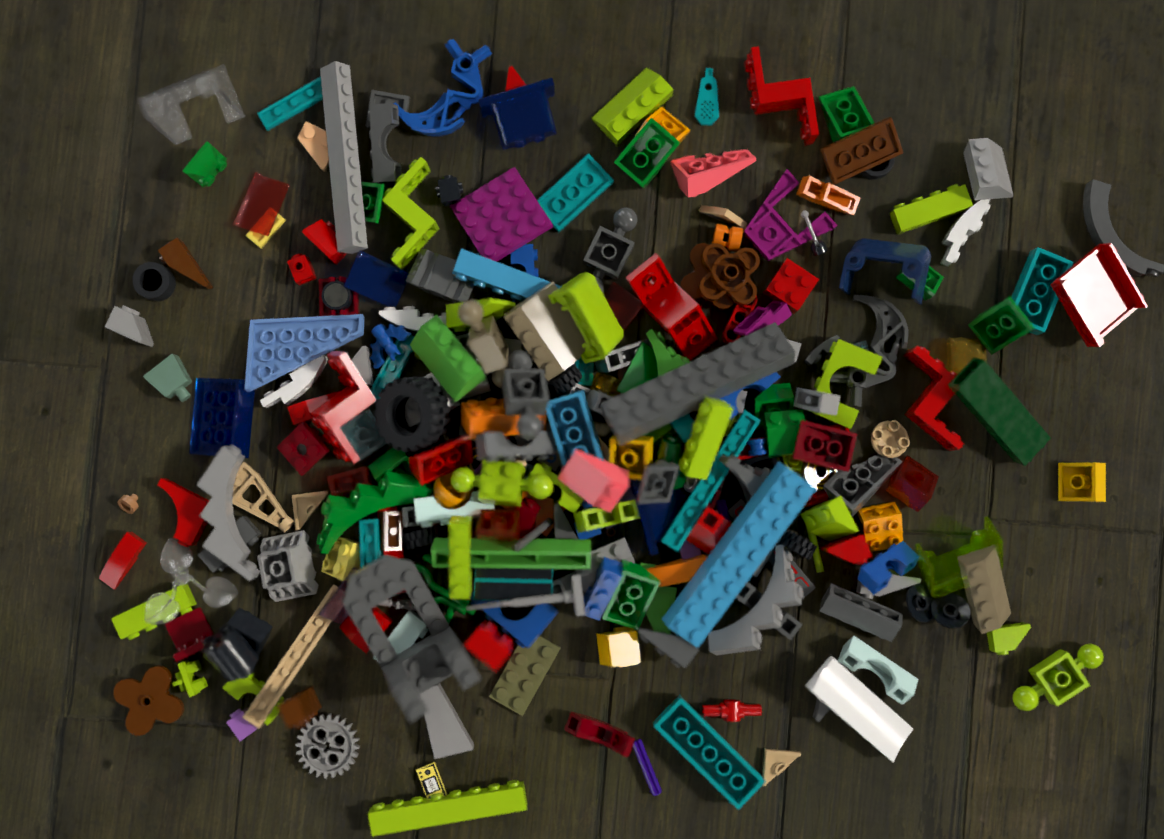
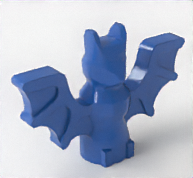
[370,324,411,369]

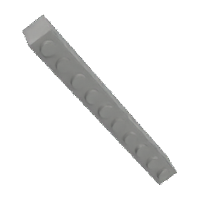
[320,61,368,254]

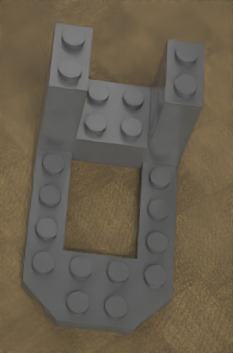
[342,554,481,722]

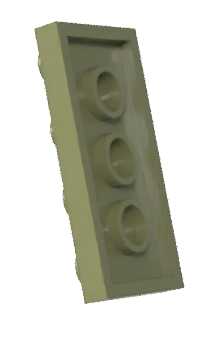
[489,636,561,716]

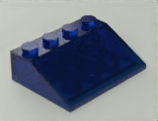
[189,378,255,458]

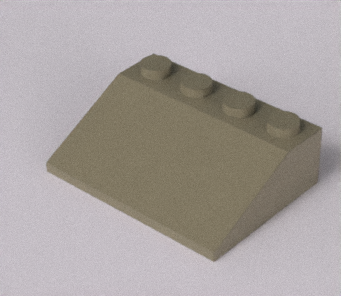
[504,281,586,381]

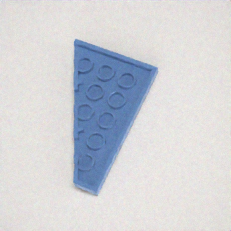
[245,314,365,392]

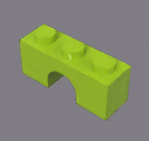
[527,462,584,514]
[574,499,639,533]
[223,672,284,725]

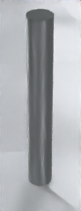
[513,518,553,552]

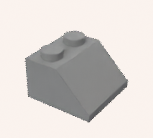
[105,305,154,347]

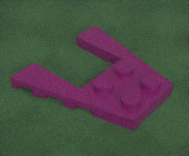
[743,169,838,261]

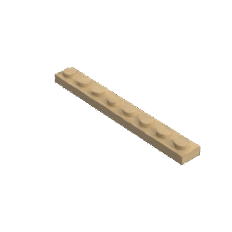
[243,584,345,728]

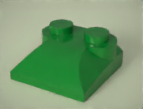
[182,141,227,187]

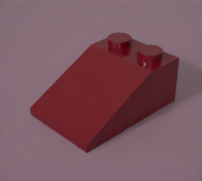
[792,420,857,472]

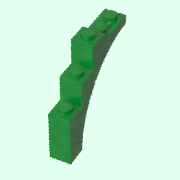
[317,471,433,554]

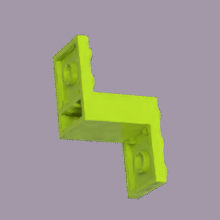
[382,157,440,270]

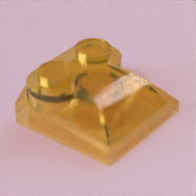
[947,337,986,374]

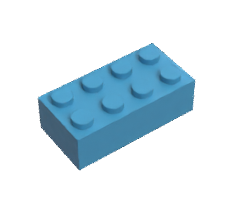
[546,390,606,467]

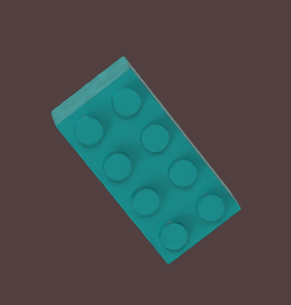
[1011,247,1073,335]

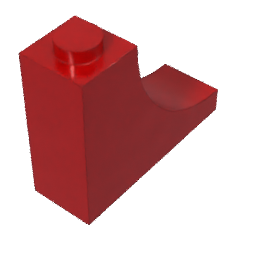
[157,478,210,547]

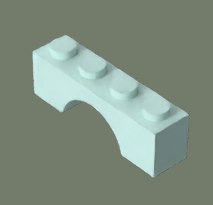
[414,491,495,528]
[838,636,918,705]

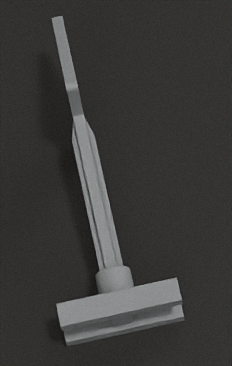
[467,575,585,616]

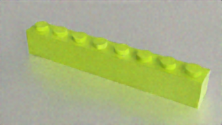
[368,780,527,836]

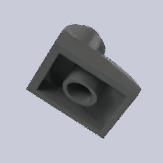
[637,460,679,504]

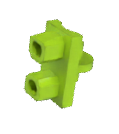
[172,660,208,697]

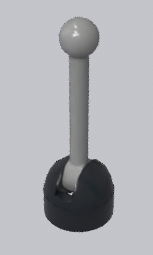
[801,210,827,256]

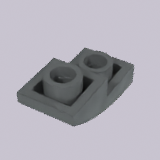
[803,335,840,366]

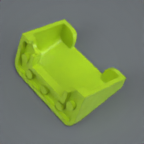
[548,272,624,363]

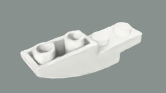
[941,199,991,266]
[379,306,446,332]
[260,355,328,408]

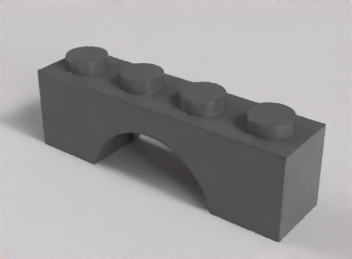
[368,103,402,184]
[475,431,557,463]
[735,582,802,640]

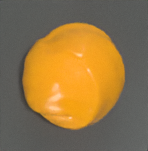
[433,471,474,509]

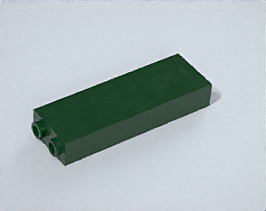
[948,357,1051,466]

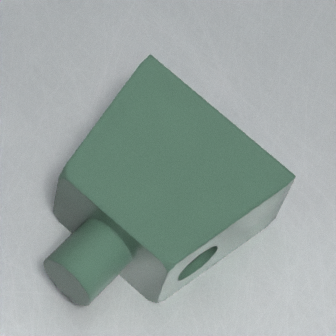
[143,354,192,402]

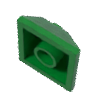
[361,182,386,223]
[754,383,794,430]

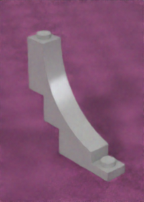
[197,445,261,581]

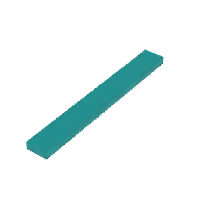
[661,410,761,552]

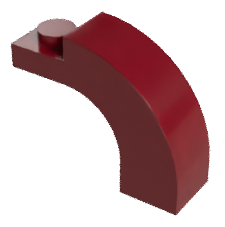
[564,712,635,757]

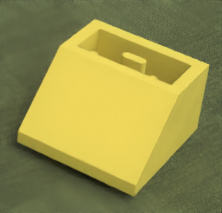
[321,537,360,582]

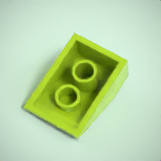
[446,299,515,333]

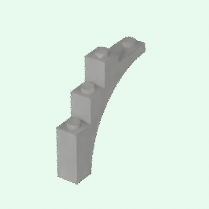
[708,544,803,655]

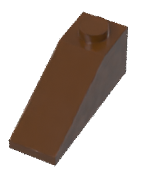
[158,238,213,290]

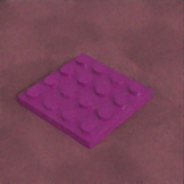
[450,167,553,262]

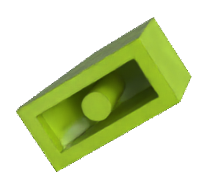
[987,622,1031,655]

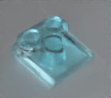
[340,408,387,462]

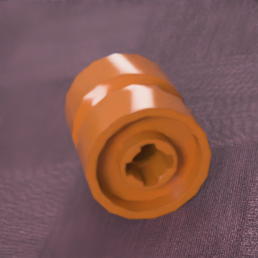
[712,223,743,252]

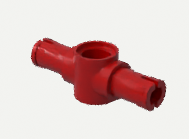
[702,699,762,722]

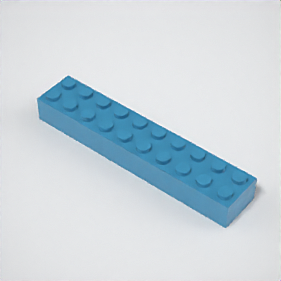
[661,462,816,648]

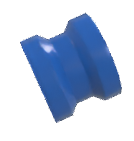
[747,439,768,456]

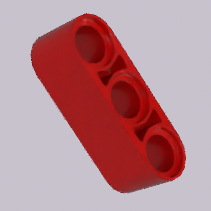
[722,296,757,344]

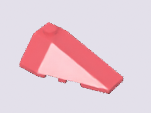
[671,149,756,198]

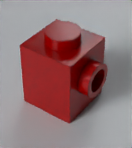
[287,254,317,285]

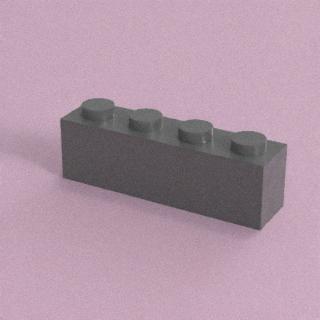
[820,583,903,642]

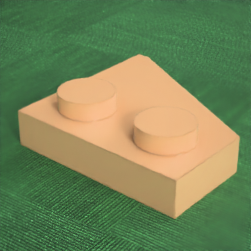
[298,122,329,171]

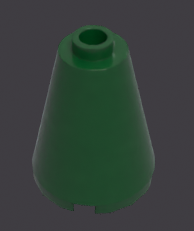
[653,433,687,489]

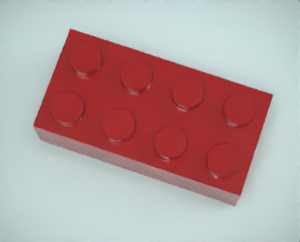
[464,619,515,671]

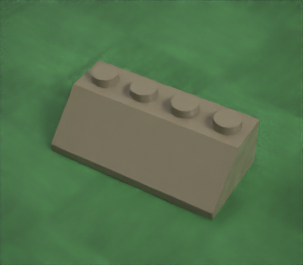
[957,545,1011,634]

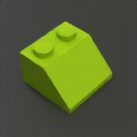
[800,496,859,542]

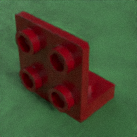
[165,607,214,662]

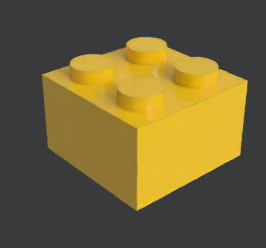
[609,436,653,479]

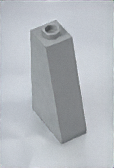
[420,683,474,759]

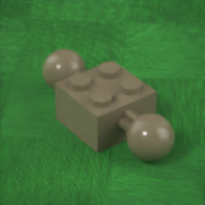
[458,300,509,389]

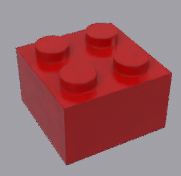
[763,258,819,314]

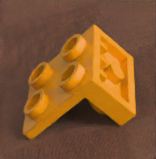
[857,502,903,552]

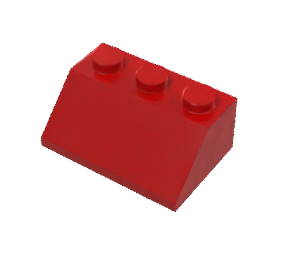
[409,435,473,485]

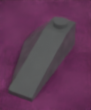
[823,454,903,517]

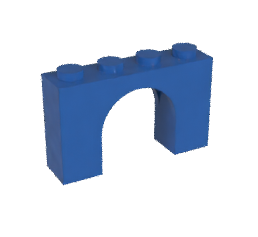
[470,591,559,648]

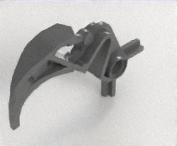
[830,295,908,408]

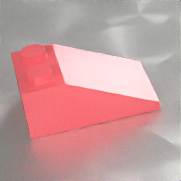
[558,449,629,512]

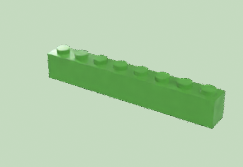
[431,538,591,569]

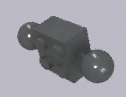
[583,207,638,293]
[501,350,549,439]

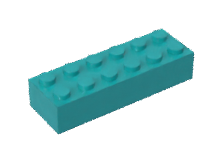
[652,695,766,810]

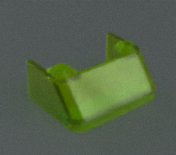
[915,516,1003,598]

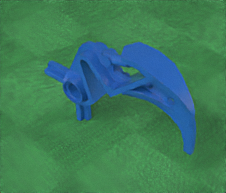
[394,38,492,136]

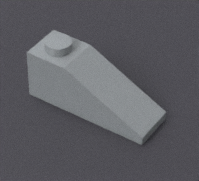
[856,570,921,599]

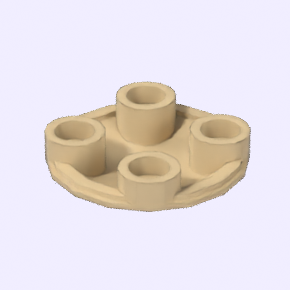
[871,420,910,458]

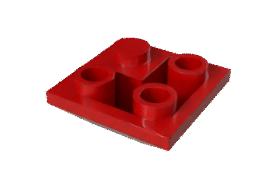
[686,506,733,555]

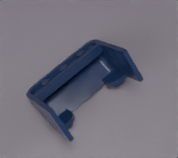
[839,239,931,305]

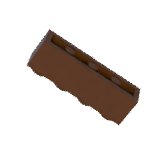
[278,686,322,729]

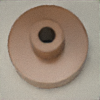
[118,494,139,514]

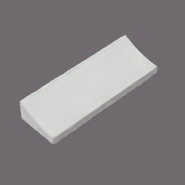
[805,656,913,763]

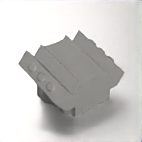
[257,530,319,602]

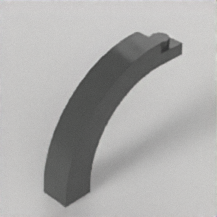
[1083,179,1164,277]

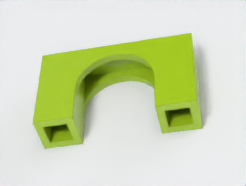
[808,339,882,429]

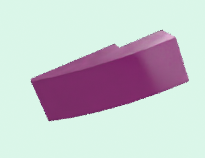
[733,300,792,336]

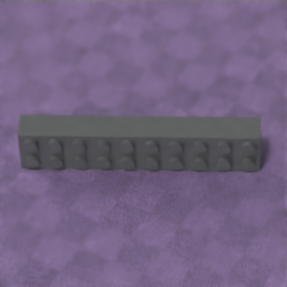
[601,322,795,446]

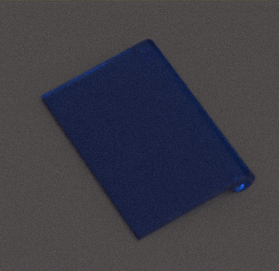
[344,250,409,308]

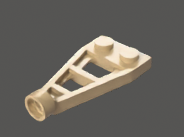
[232,462,295,533]

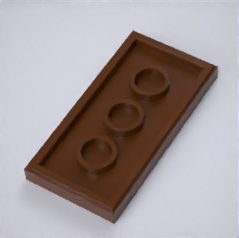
[820,117,903,185]

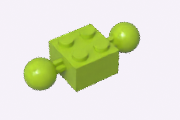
[451,460,553,507]
[1013,644,1104,711]

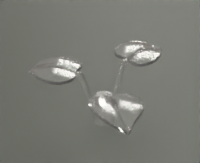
[145,538,238,624]

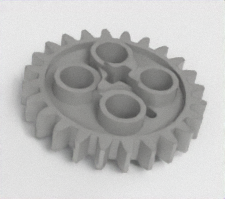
[296,713,360,779]

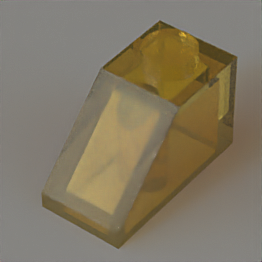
[590,372,621,398]

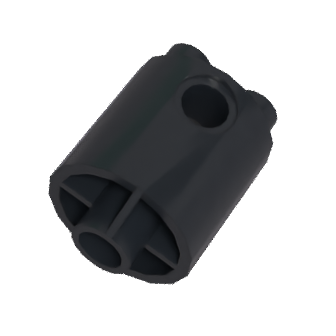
[202,623,259,682]

